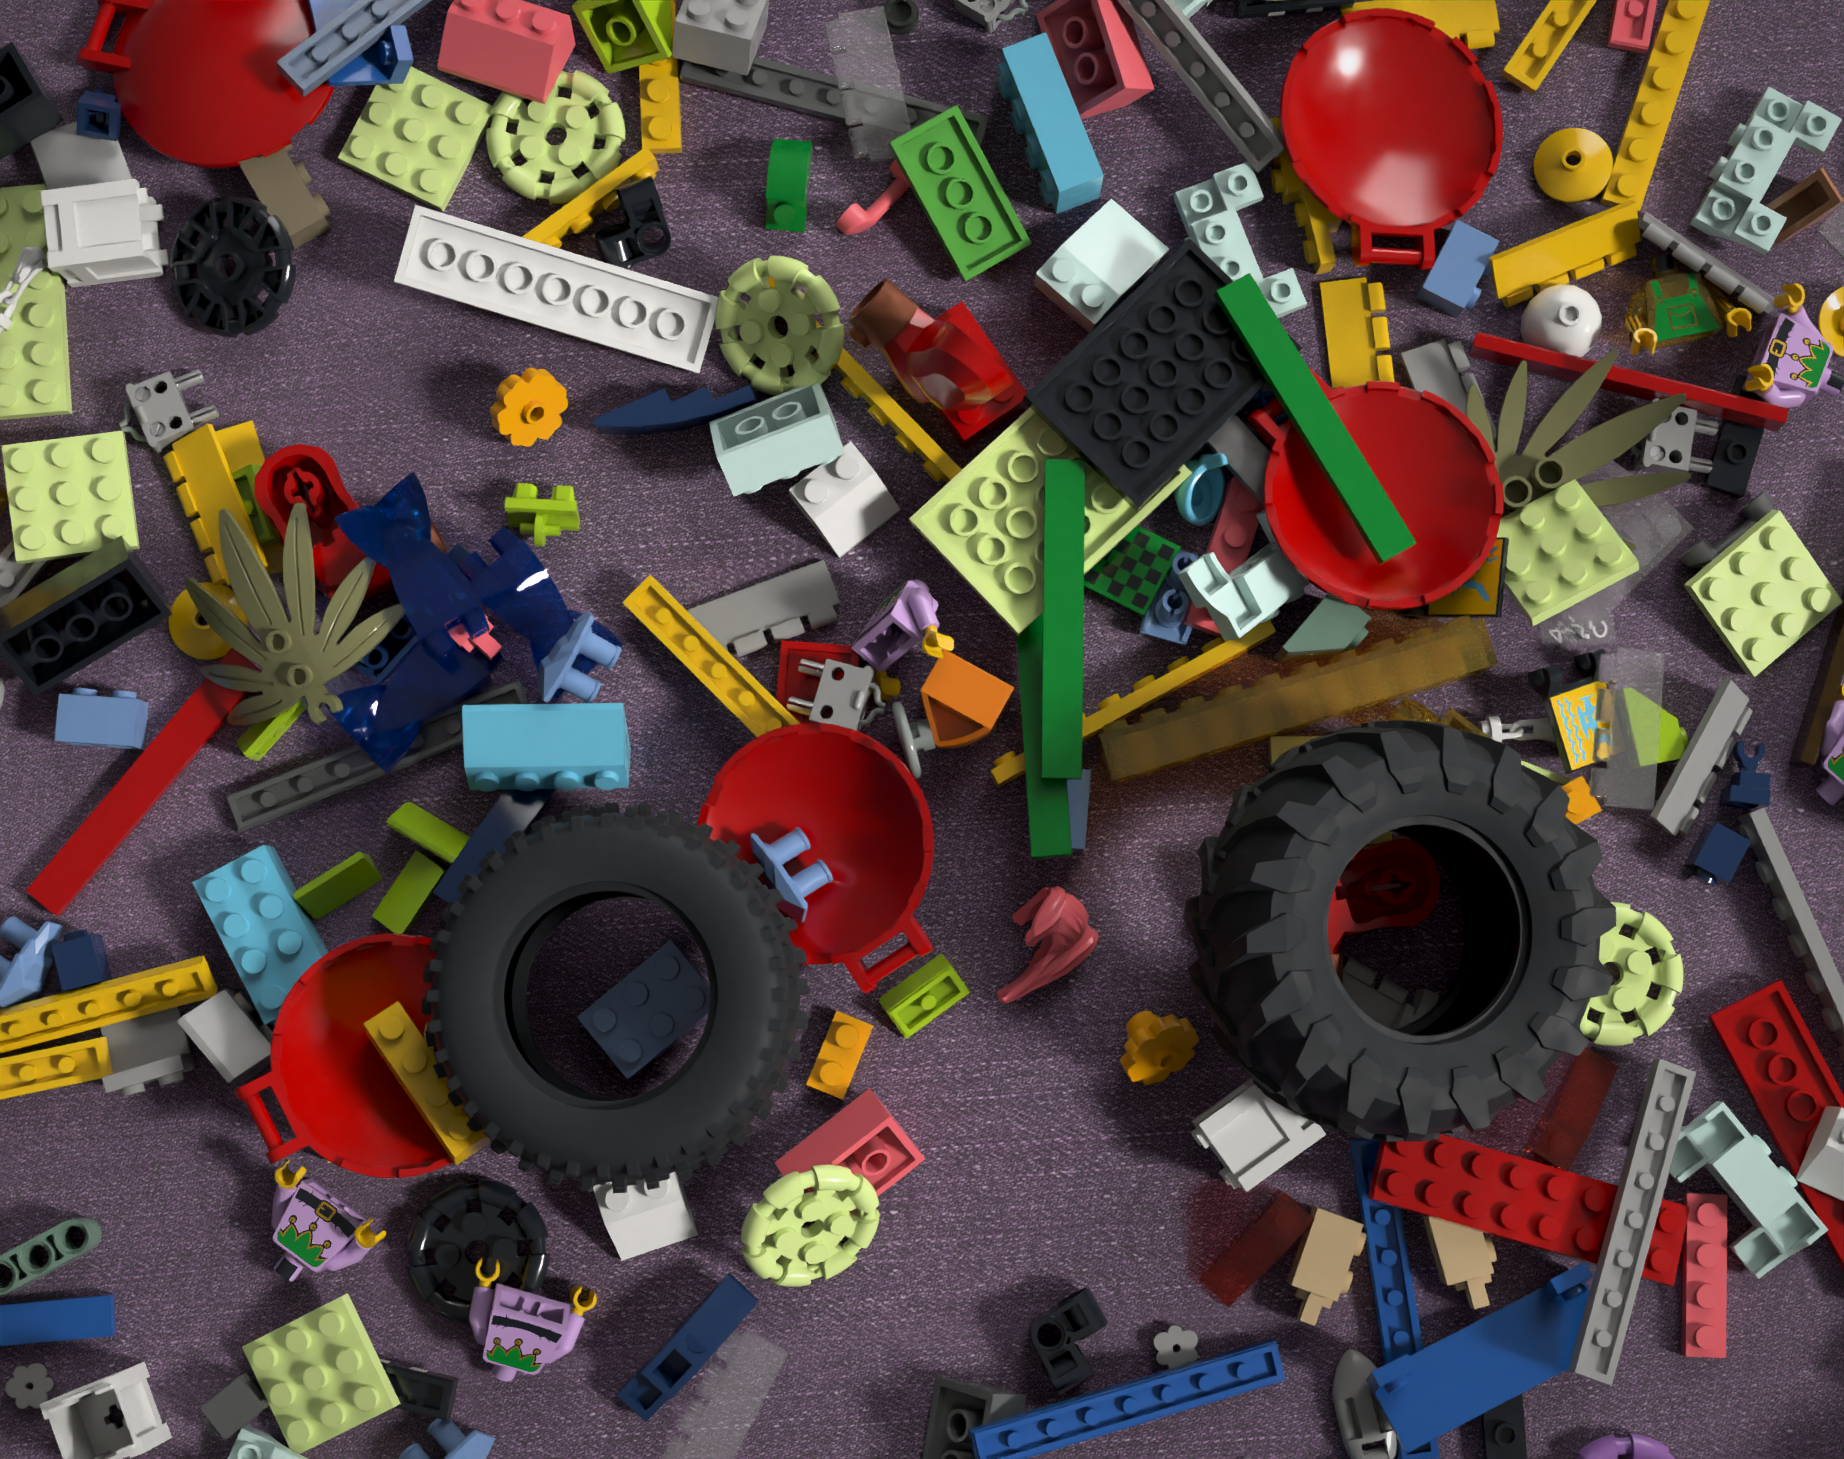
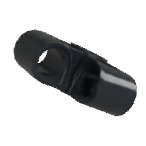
[593,175,671,269]
[1028,1287,1108,1396]

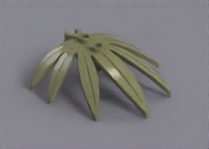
[1465,349,1692,552]
[184,503,410,725]

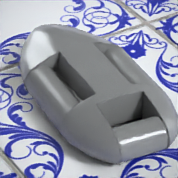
[1332,1349,1397,1459]

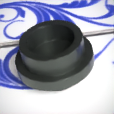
[881,0,919,35]

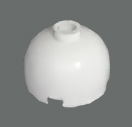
[1520,284,1602,357]

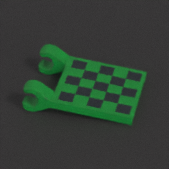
[1084,525,1181,617]

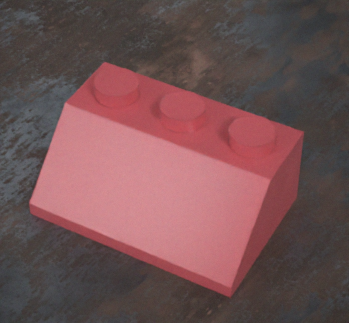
[437,0,576,104]
[1036,0,1154,119]
[774,1088,925,1211]

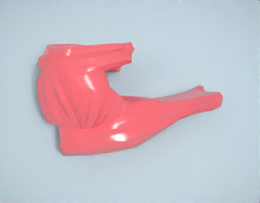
[997,886,1099,1004]

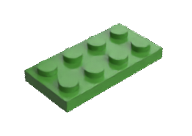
[887,105,1032,282]

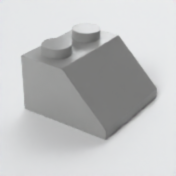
[177,989,274,1083]

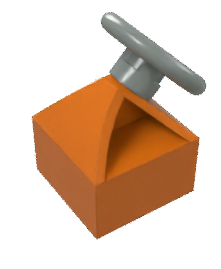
[891,649,1014,779]

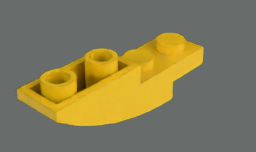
[1270,117,1342,274]

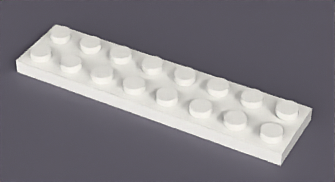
[394,205,719,374]

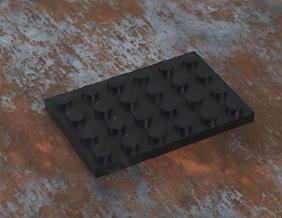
[1023,238,1302,512]

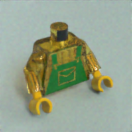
[1623,254,1752,355]

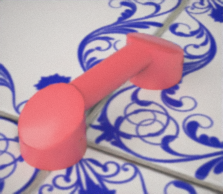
[836,160,910,235]

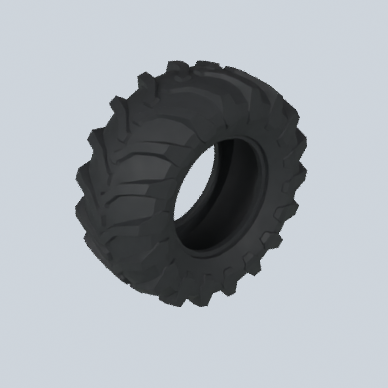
[1183,720,1616,1142]

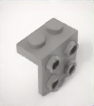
[100,1006,197,1098]

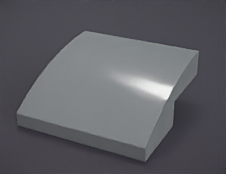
[30,121,132,190]

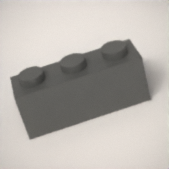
[922,1376,1027,1459]

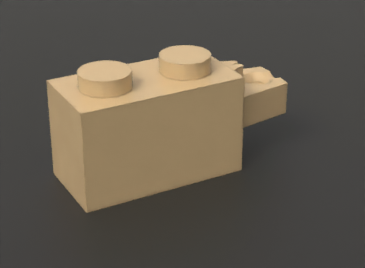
[1286,1205,1366,1326]
[1422,1215,1497,1309]

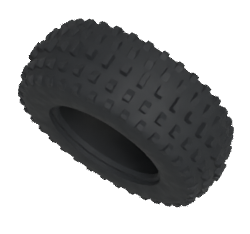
[422,802,810,1193]

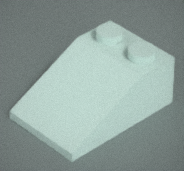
[1034,199,1169,334]

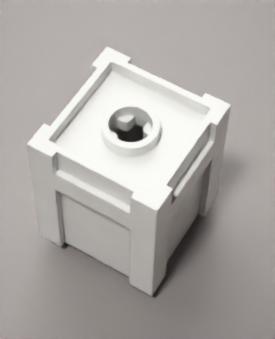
[40,179,169,288]
[1190,1078,1326,1192]
[39,1361,172,1459]

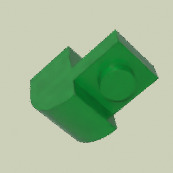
[766,138,812,232]

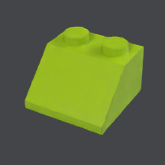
[572,0,672,74]

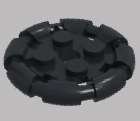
[170,195,296,338]
[405,1179,550,1325]

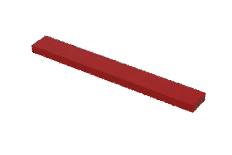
[1469,332,1789,432]
[26,648,262,916]

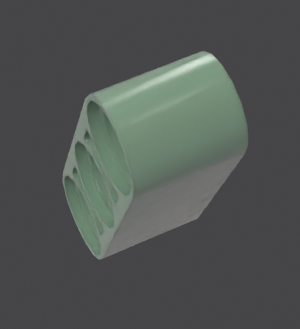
[0,1217,102,1295]

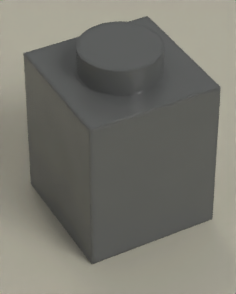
[200,1372,269,1440]

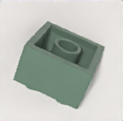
[1273,594,1371,662]

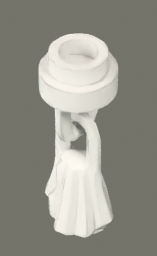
[0,246,48,334]
[1477,716,1556,743]

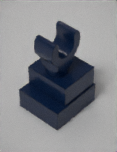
[77,87,121,141]
[1720,741,1771,810]

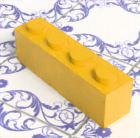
[363,1001,490,1166]

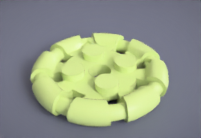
[486,70,625,204]
[715,255,845,396]
[1580,902,1683,1046]
[741,1165,880,1287]

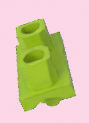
[504,483,580,547]

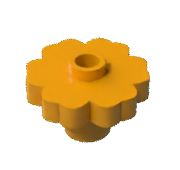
[490,367,568,447]
[1120,1011,1199,1085]

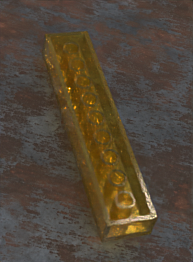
[1094,615,1498,787]

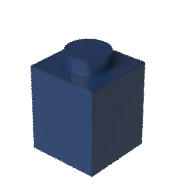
[1683,822,1752,887]
[51,929,112,992]

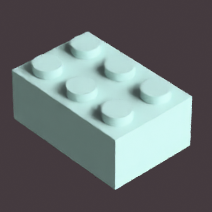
[709,383,845,496]

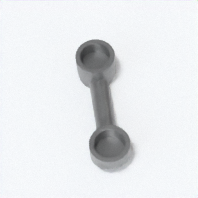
[1680,490,1774,568]

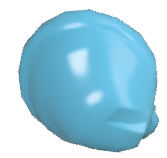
[1173,453,1228,526]

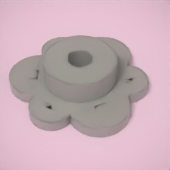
[1153,1325,1198,1369]
[5,1363,54,1409]

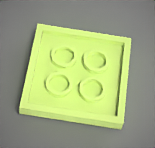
[338,67,492,212]
[1,431,140,564]
[1497,479,1639,626]
[1684,509,1843,677]
[242,1293,401,1454]

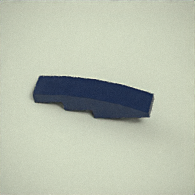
[592,385,757,435]
[433,789,557,903]

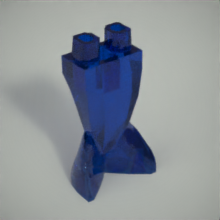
[334,472,489,660]
[459,527,624,702]
[325,626,504,775]

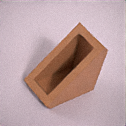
[1766,168,1844,244]

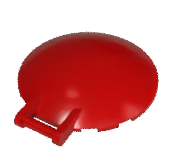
[76,0,335,168]
[1279,8,1503,270]
[1247,367,1504,610]
[698,723,934,994]
[234,933,453,1178]

